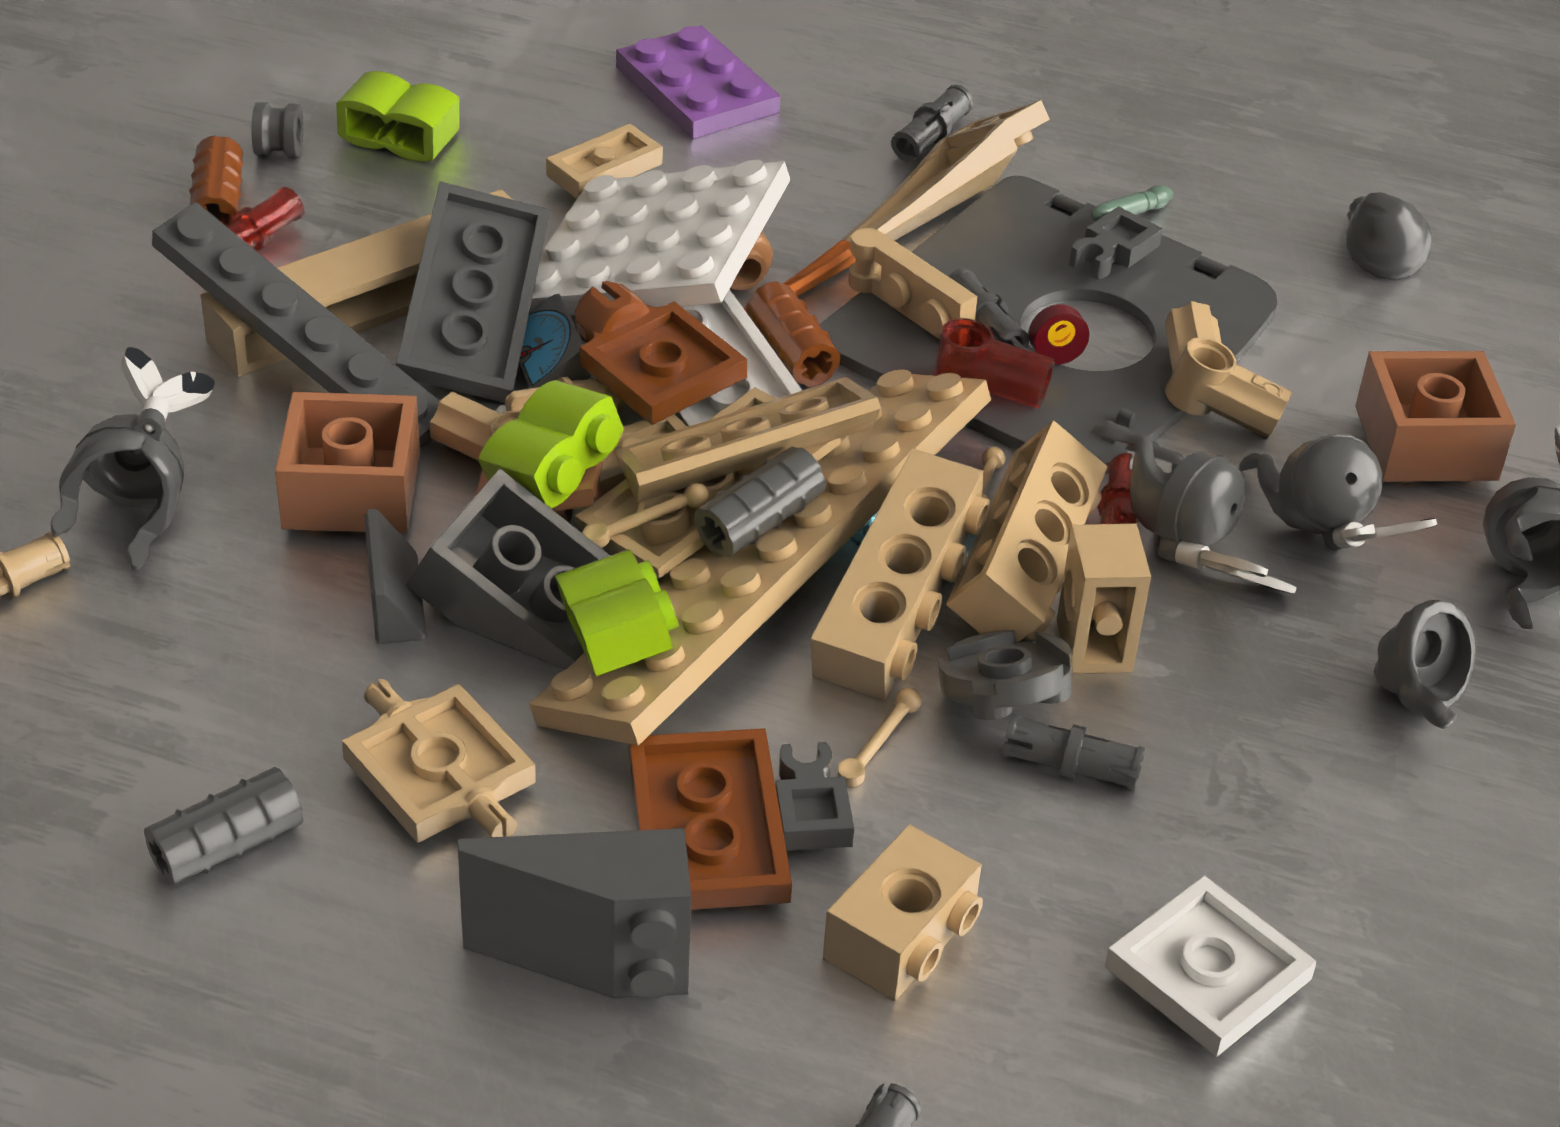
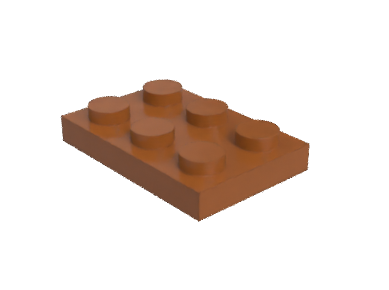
[629,728,792,910]

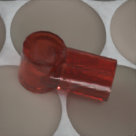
[933,318,1055,409]

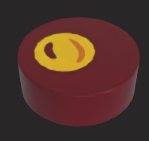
[1028,304,1090,365]

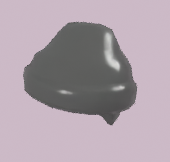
[1346,192,1432,280]
[1373,600,1476,729]

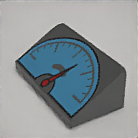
[518,294,588,389]

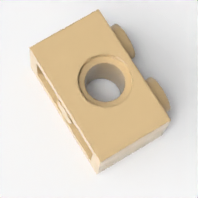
[1056,523,1151,674]
[822,824,983,1001]

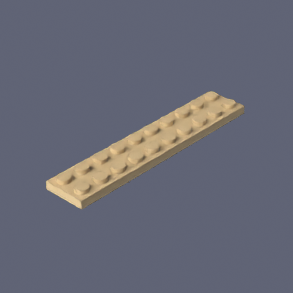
[529,369,991,746]

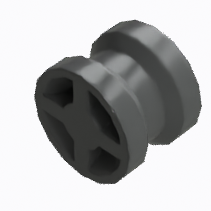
[251,102,303,157]

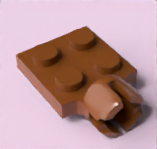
[574,281,747,425]

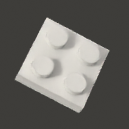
[1105,875,1317,1057]

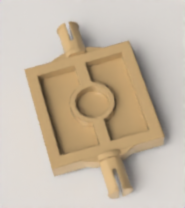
[342,679,536,843]

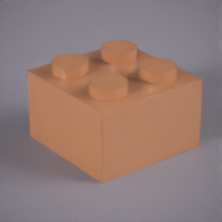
[1355,351,1516,483]
[275,392,420,533]

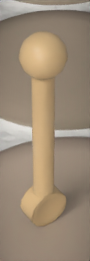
[982,447,1005,499]
[583,483,709,548]
[838,687,922,788]

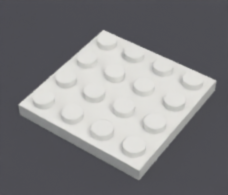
[529,160,790,315]

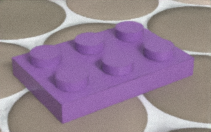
[616,25,780,139]

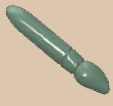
[1091,185,1174,221]

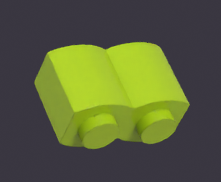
[336,71,459,162]
[478,380,624,509]
[555,549,679,676]

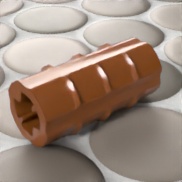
[189,136,243,231]
[747,281,840,387]

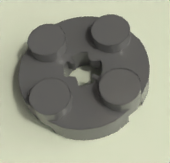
[938,631,1073,720]

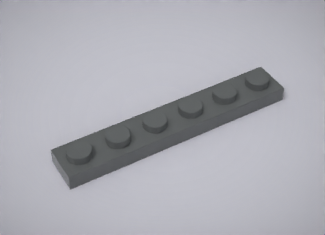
[152,202,439,448]

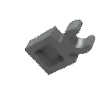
[1069,206,1163,280]
[775,742,854,851]

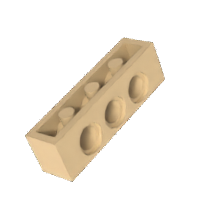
[946,420,1108,642]
[811,448,990,702]

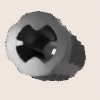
[694,446,826,558]
[144,767,303,887]

